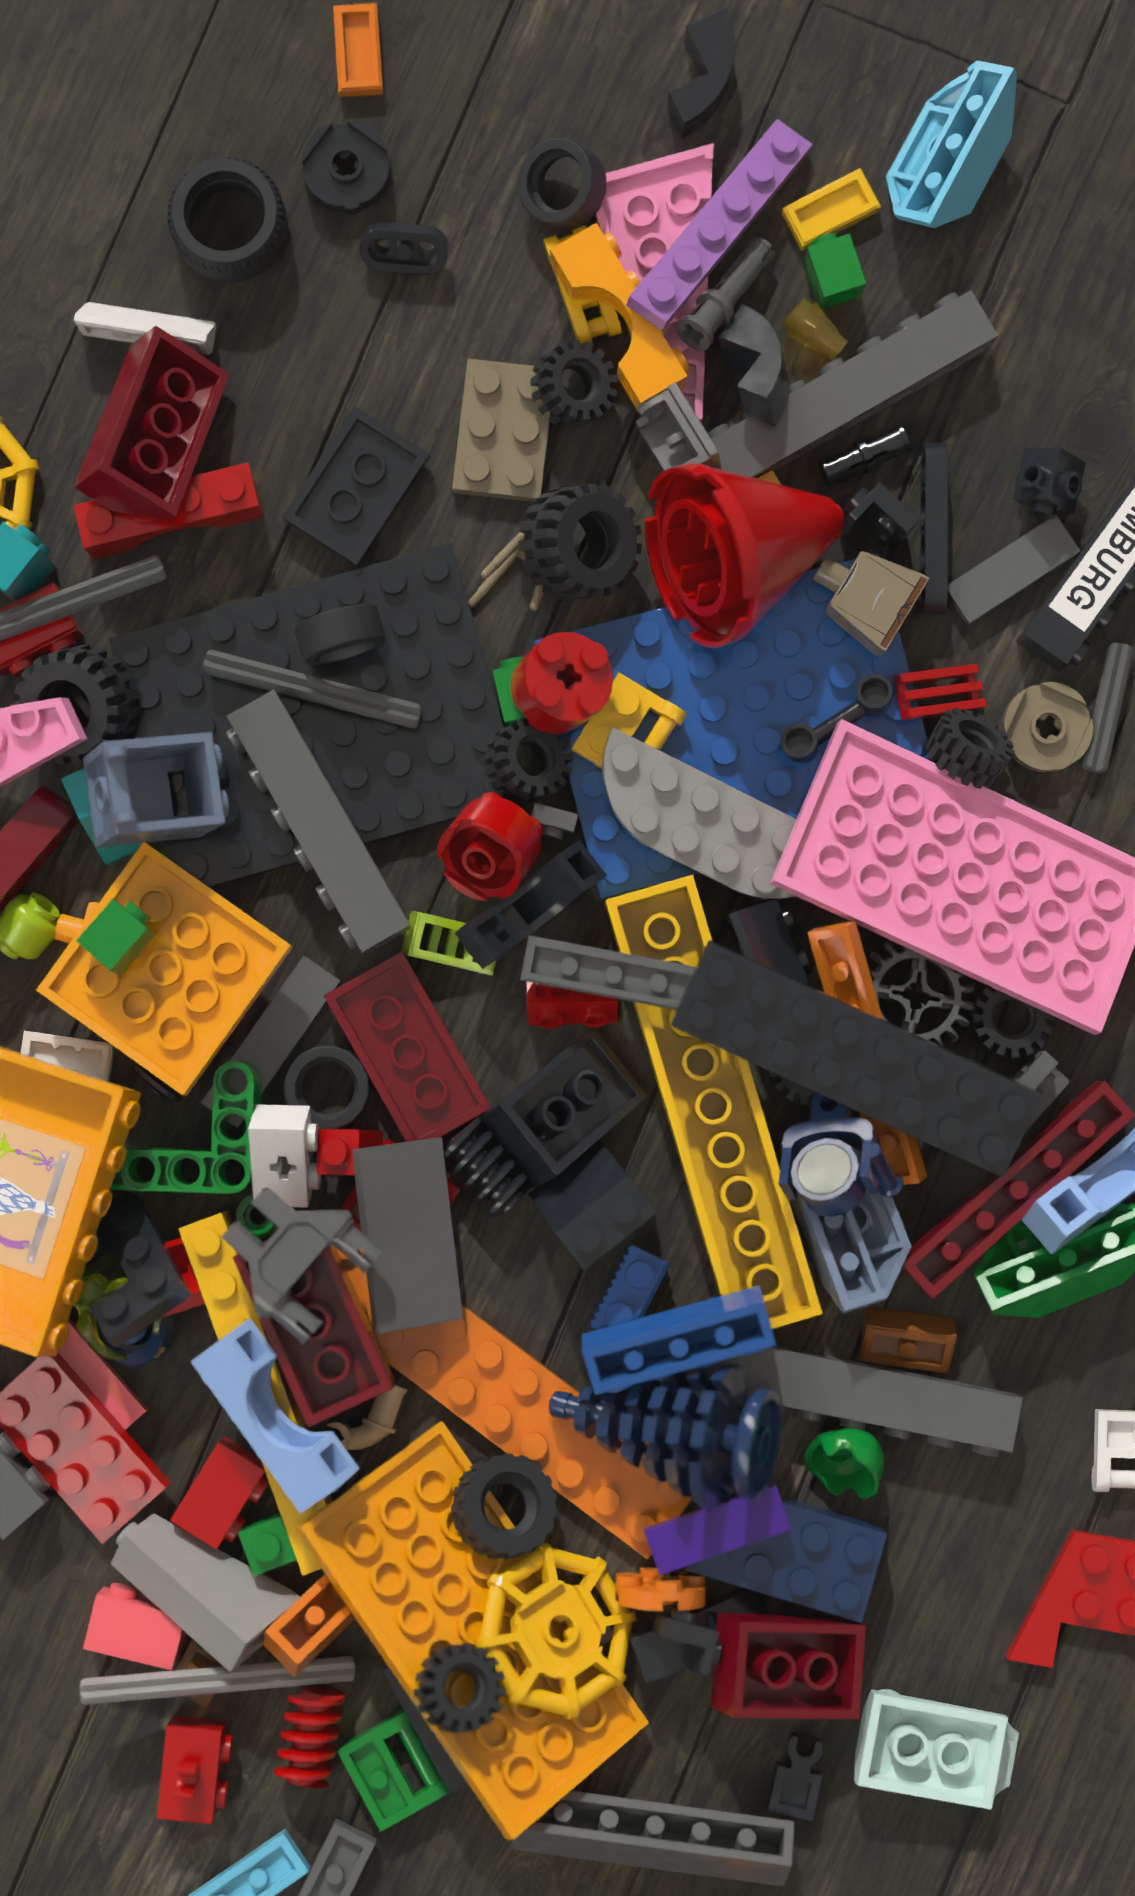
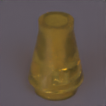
[781,297,848,362]

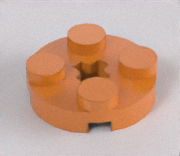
[615,1566,706,1611]

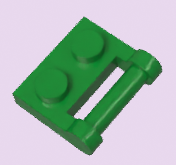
[337,1709,449,1832]

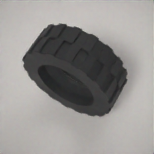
[451,1453,558,1559]

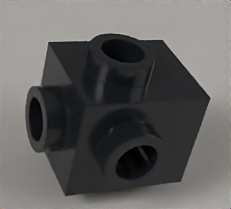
[1013,447,1086,519]

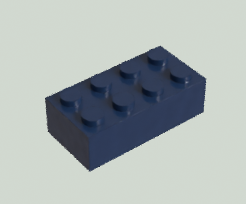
[684,1478,887,1623]

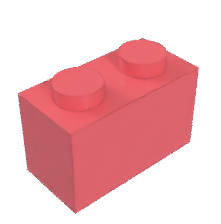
[83,1583,186,1670]

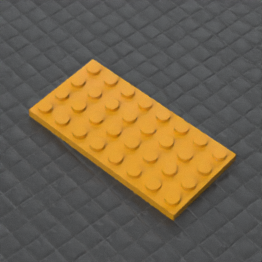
[295,1421,649,1840]

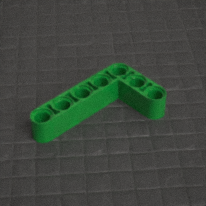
[110,1060,262,1194]

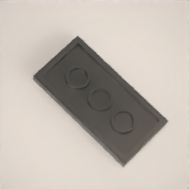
[352,1137,463,1334]

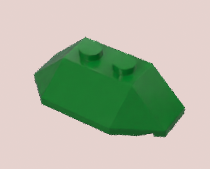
[974,1203,1135,1318]

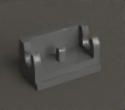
[636,382,722,471]

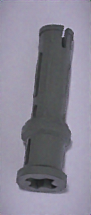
[676,237,775,351]

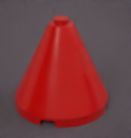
[645,463,844,648]

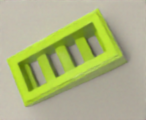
[402,911,496,976]

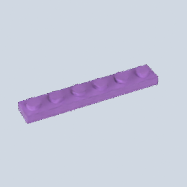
[626,119,813,331]

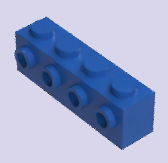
[582,1285,776,1395]

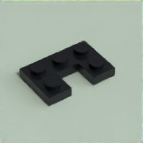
[81,1194,192,1348]

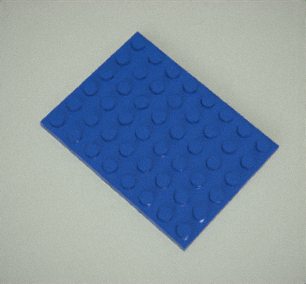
[534,553,934,900]

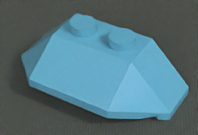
[886,60,1017,228]

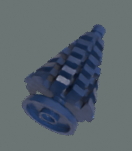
[548,1364,782,1512]

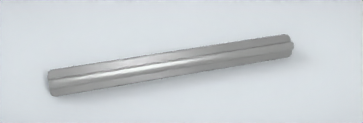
[80,1656,355,1704]

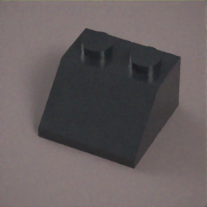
[723,899,812,984]

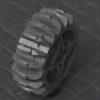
[868,941,974,1048]

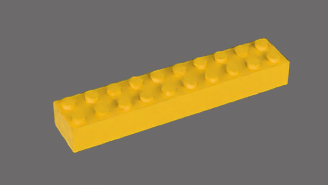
[605,875,822,1329]

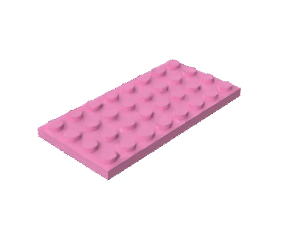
[770,719,1135,1035]

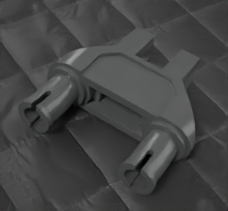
[221,1187,384,1345]

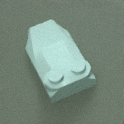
[854,1689,1019,1810]

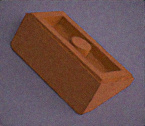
[859,1307,957,1374]

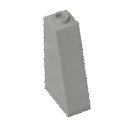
[111,1513,300,1673]

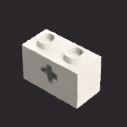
[248,1105,321,1207]

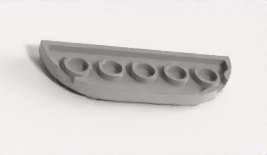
[602,727,797,899]

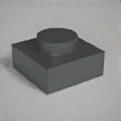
[531,803,578,840]

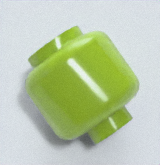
[0,892,60,959]

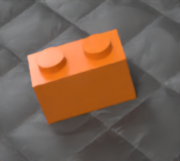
[263,1574,356,1677]

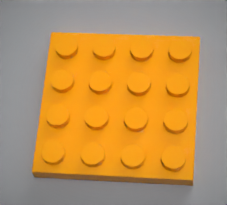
[36,842,293,1096]

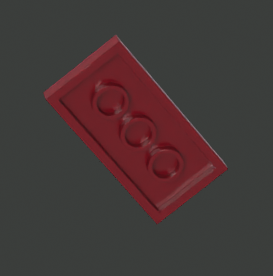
[324,951,491,1142]

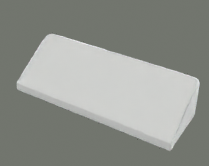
[74,302,216,355]

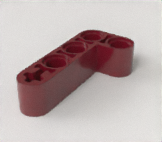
[0,785,79,913]

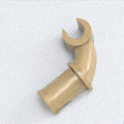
[327,1385,407,1451]

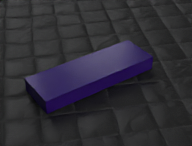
[644,1483,791,1575]

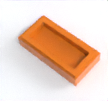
[333,3,383,97]

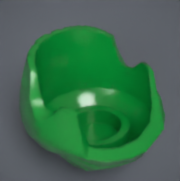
[805,1428,884,1499]

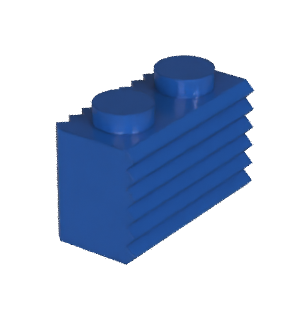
[590,1243,670,1330]

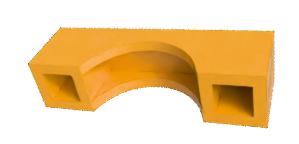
[550,223,690,414]

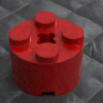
[510,632,613,734]
[437,792,543,901]

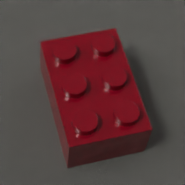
[710,1613,866,1719]

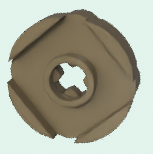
[1001,682,1094,773]

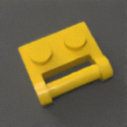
[572,672,688,769]

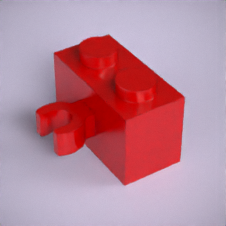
[157,1715,233,1824]

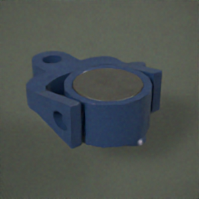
[778,1093,904,1217]

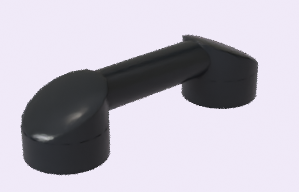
[781,674,893,763]

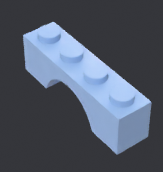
[1022,1128,1135,1255]
[191,1318,359,1514]

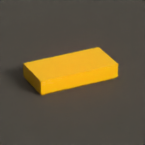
[781,168,881,251]

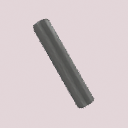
[1082,643,1134,773]

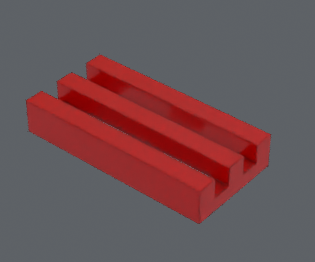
[893,663,987,721]

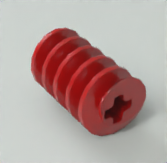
[273,1684,346,1789]

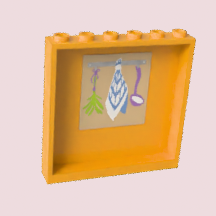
[0,1046,141,1357]

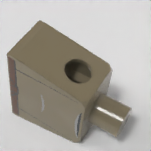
[813,551,929,658]

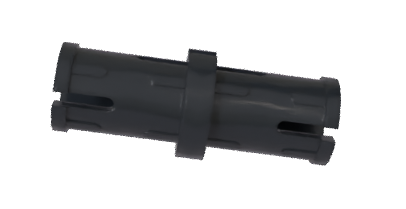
[818,425,911,488]

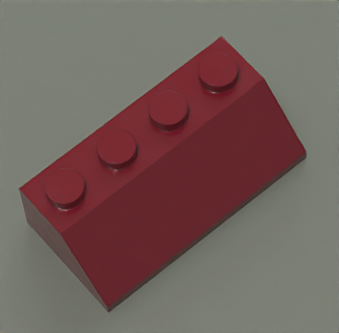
[74,325,230,520]

